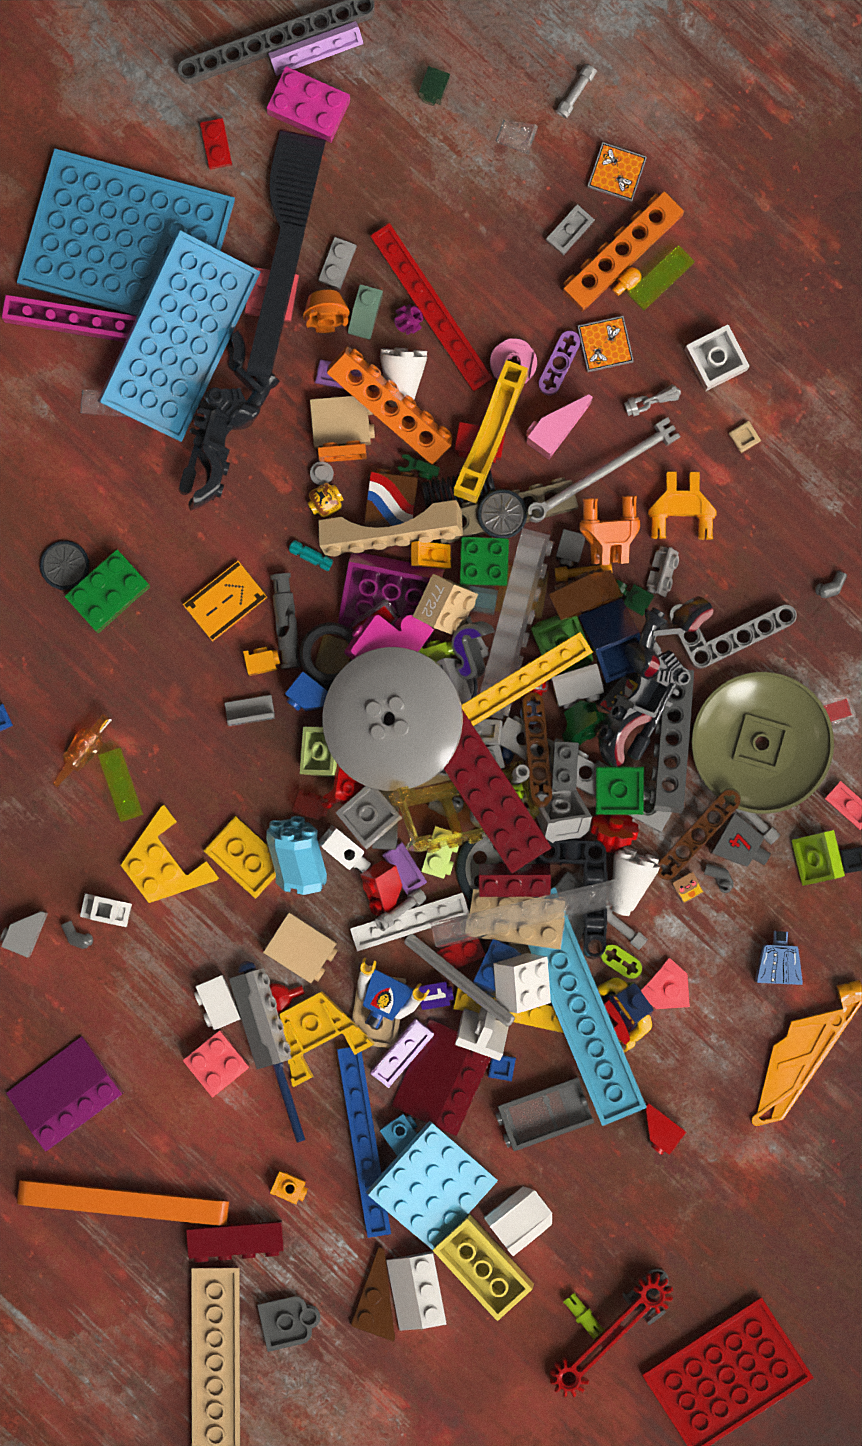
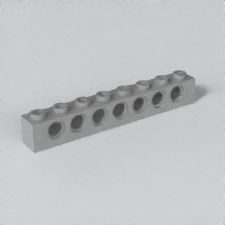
[500,716,672,832]

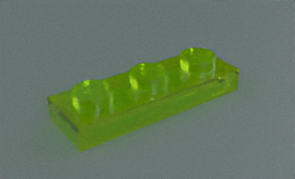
[628,245,695,311]
[98,748,144,822]

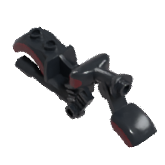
[597,596,713,767]

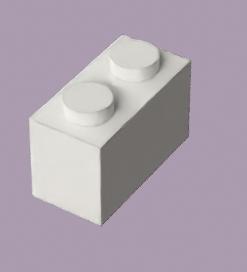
[194,975,241,1030]

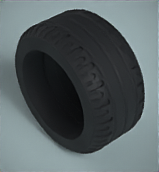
[299,622,354,685]

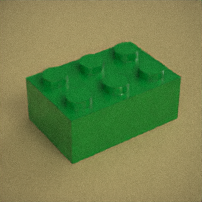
[64,549,151,634]

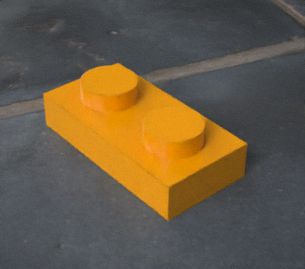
[411,541,451,569]

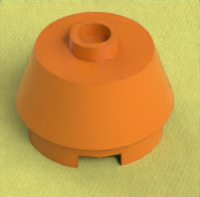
[303,290,350,333]

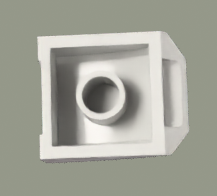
[484,1186,552,1256]

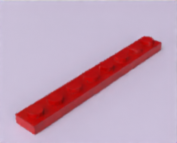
[370,223,493,392]

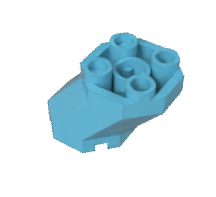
[266,816,327,895]

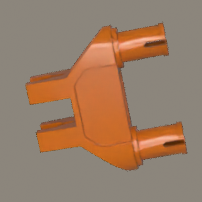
[579,495,640,565]

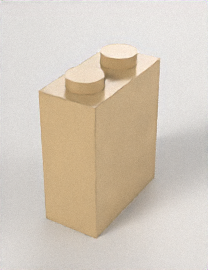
[310,396,375,449]
[263,913,338,983]

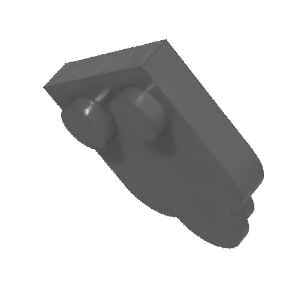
[257,1296,320,1352]

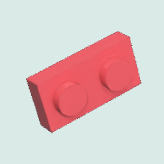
[824,781,862,830]

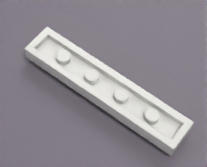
[350,893,470,951]

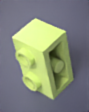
[421,826,461,879]

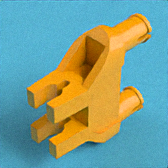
[648,472,717,540]

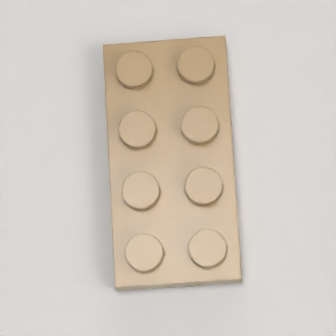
[466,889,568,950]

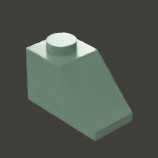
[348,284,383,340]

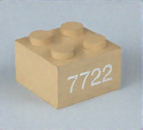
[412,574,478,635]

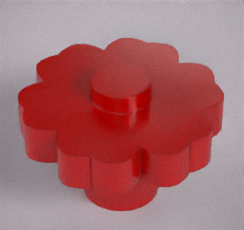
[590,815,639,853]

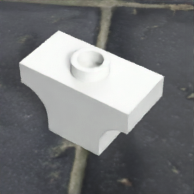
[80,894,132,927]

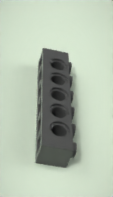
[650,670,694,813]

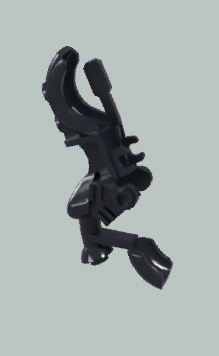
[178,330,280,511]

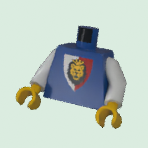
[357,958,430,1029]

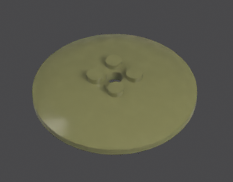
[692,672,834,814]

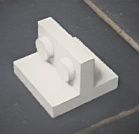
[455,999,508,1061]

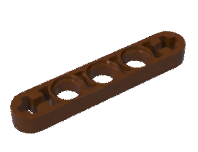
[521,693,552,808]
[657,788,741,880]

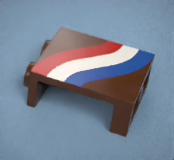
[364,469,418,528]

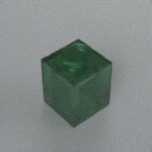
[419,66,450,106]

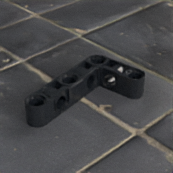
[537,840,607,960]

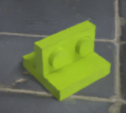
[792,830,845,886]

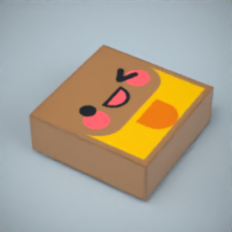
[672,872,704,904]

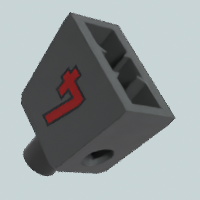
[711,814,771,867]

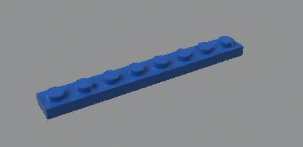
[337,1047,391,1238]

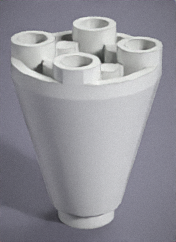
[380,348,427,407]
[611,847,660,916]

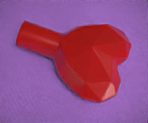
[269,983,305,1014]

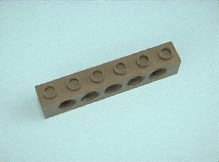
[440,477,578,544]

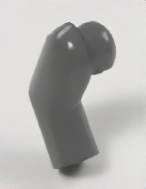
[815,571,848,599]
[428,797,464,817]

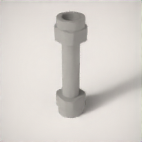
[555,64,597,119]
[509,765,530,792]
[735,809,780,845]
[375,889,426,931]
[607,906,648,950]

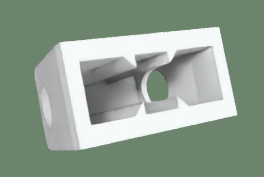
[318,825,371,873]

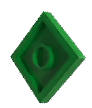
[596,767,644,815]

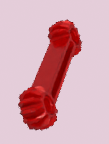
[549,1273,673,1397]

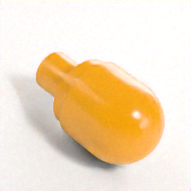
[612,267,642,296]

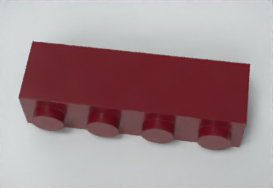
[186,1221,285,1262]

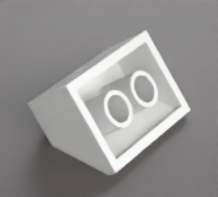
[386,1251,446,1331]

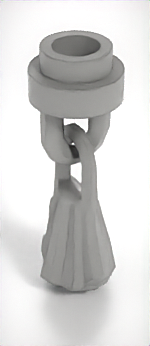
[624,384,681,417]

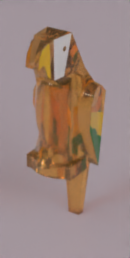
[53,714,112,787]

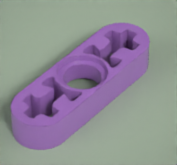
[539,331,580,396]

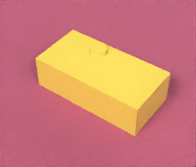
[433,1214,534,1321]

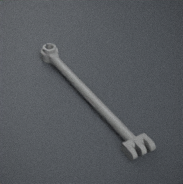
[526,417,681,523]

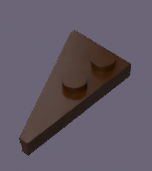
[351,1247,395,1342]

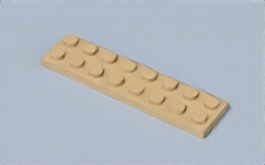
[192,1267,240,1446]

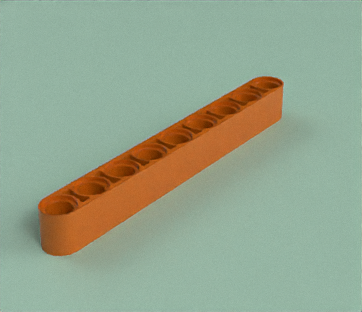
[17,1180,229,1226]

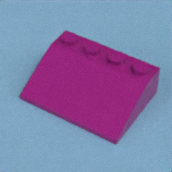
[338,552,444,644]
[6,1036,124,1152]

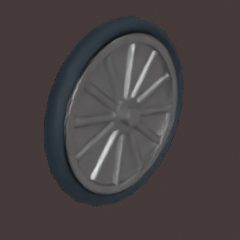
[477,489,527,539]

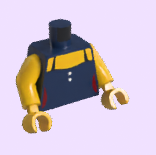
[598,977,654,1052]

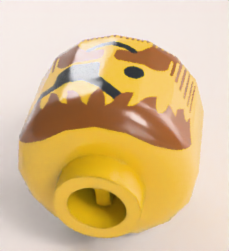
[307,483,344,518]

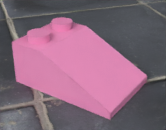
[526,395,593,460]

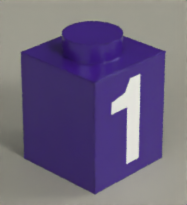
[419,982,454,1010]

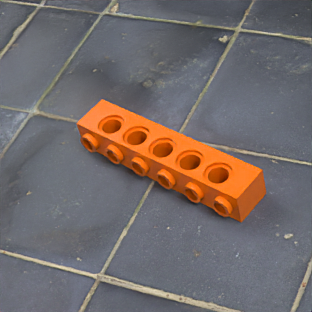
[563,191,684,312]
[326,346,453,465]

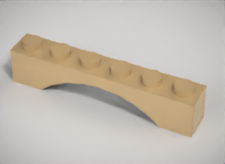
[319,500,463,556]

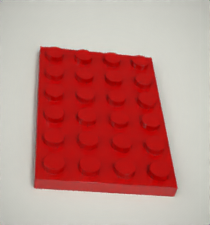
[642,1297,814,1446]

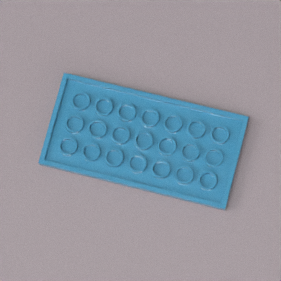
[98,230,261,442]

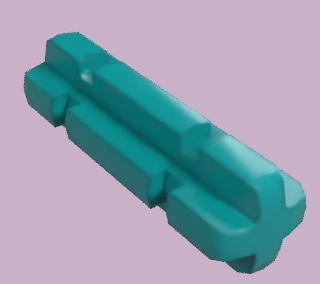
[289,540,333,571]

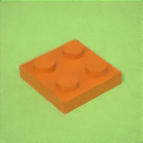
[318,440,367,463]

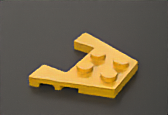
[121,805,219,903]
[280,991,375,1087]

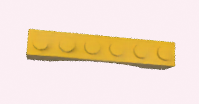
[454,360,528,503]

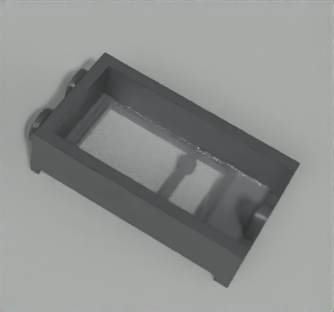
[495,1077,594,1151]

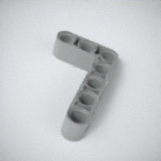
[668,604,797,669]

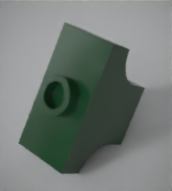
[562,701,609,745]

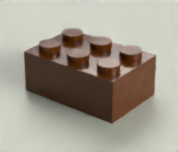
[549,568,623,620]

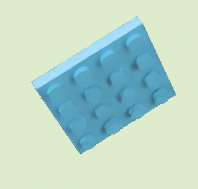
[366,1121,498,1250]

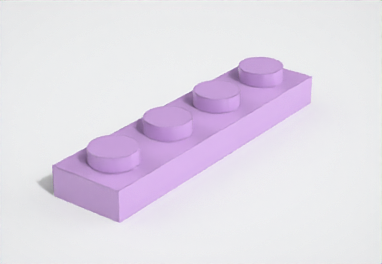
[268,21,364,76]

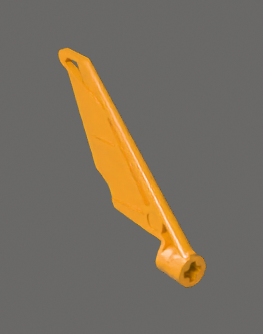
[751,980,862,1126]

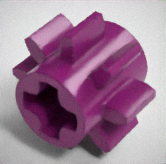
[394,304,423,335]

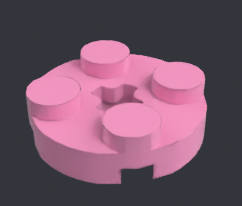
[490,339,537,384]

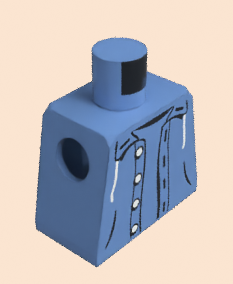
[755,931,803,985]

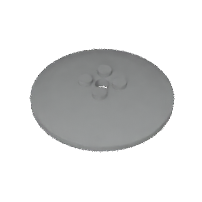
[323,647,463,791]

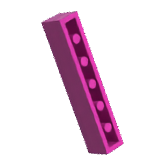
[2,295,137,342]

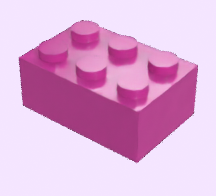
[266,66,350,143]

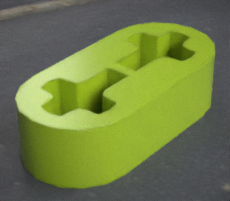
[601,945,642,979]

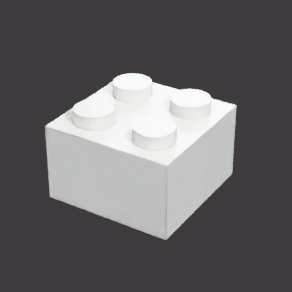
[684,325,749,391]
[494,953,551,1014]

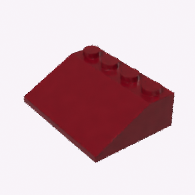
[392,1019,491,1136]

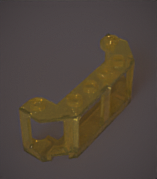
[389,761,540,853]

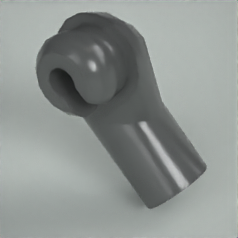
[704,863,734,893]
[61,921,93,949]

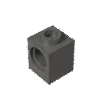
[555,529,585,567]

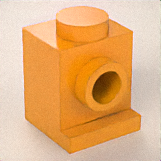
[243,647,280,676]
[270,1170,308,1204]

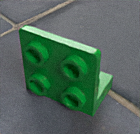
[460,537,509,587]

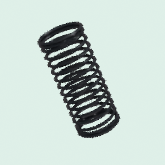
[421,470,495,508]

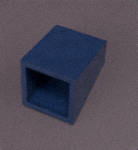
[579,598,641,683]

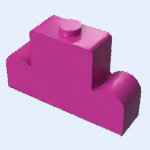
[344,615,434,660]

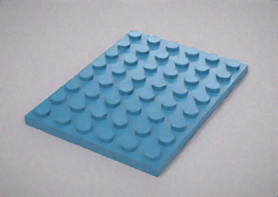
[17,149,235,316]

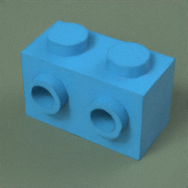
[380,1113,418,1156]

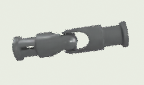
[270,573,302,669]

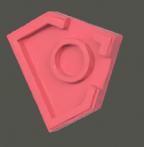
[641,958,690,1009]

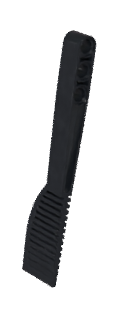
[247,130,326,380]

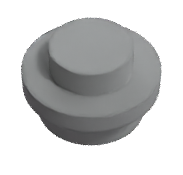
[310,462,334,485]

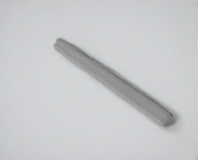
[404,934,515,1027]

